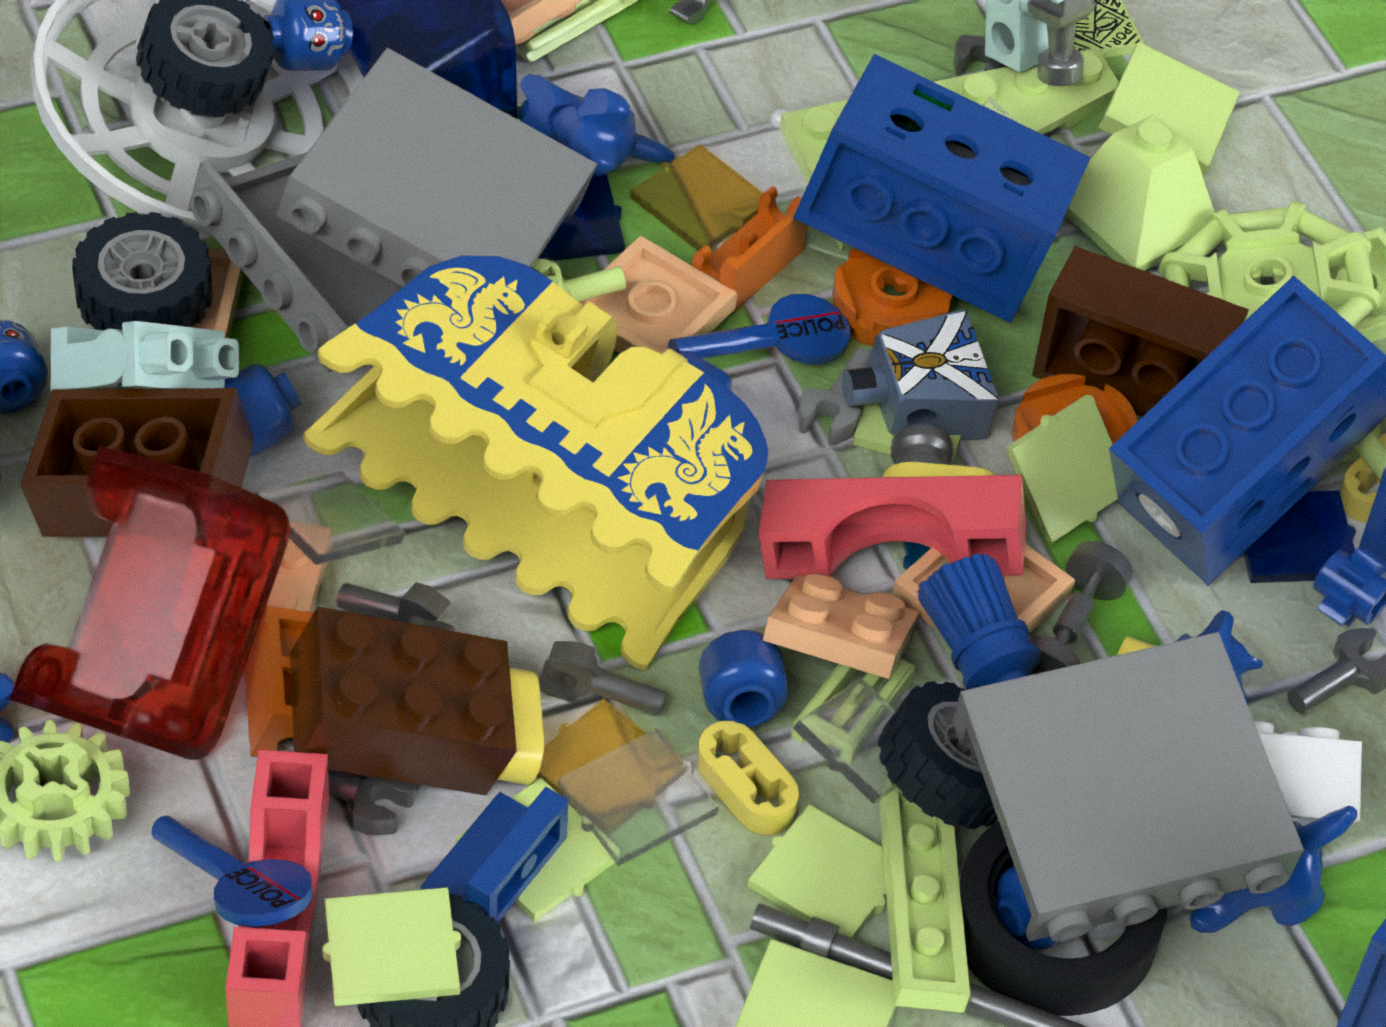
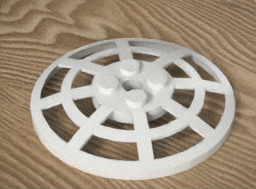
[30,0,370,235]

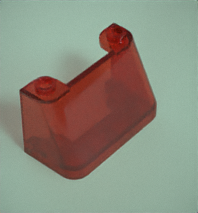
[9,446,290,760]

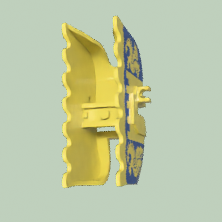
[303,255,768,670]

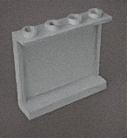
[276,48,597,287]
[189,152,402,373]
[953,632,1304,942]

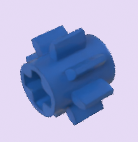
[1313,547,1386,627]

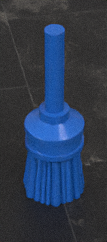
[917,554,1042,689]

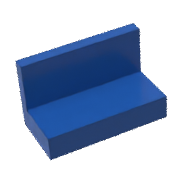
[421,786,569,922]

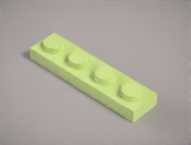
[879,780,970,1013]

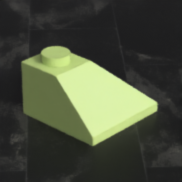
[1065,115,1214,271]

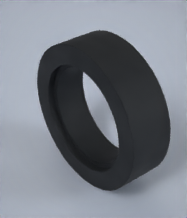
[960,821,1167,1016]

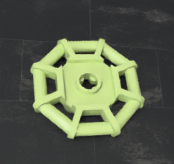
[1159,201,1381,327]

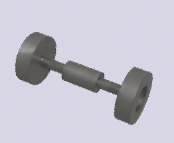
[1029,541,1133,675]

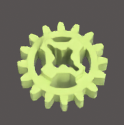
[0,720,130,862]

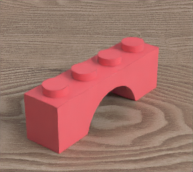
[758,475,1027,579]
[225,750,329,1027]

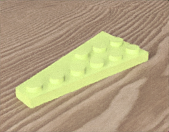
[780,48,1118,252]

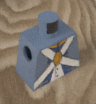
[842,310,999,440]

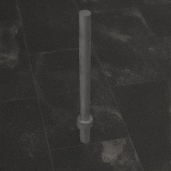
[750,903,1087,1027]

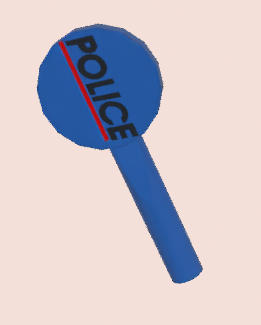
[668,294,851,365]
[151,815,313,927]

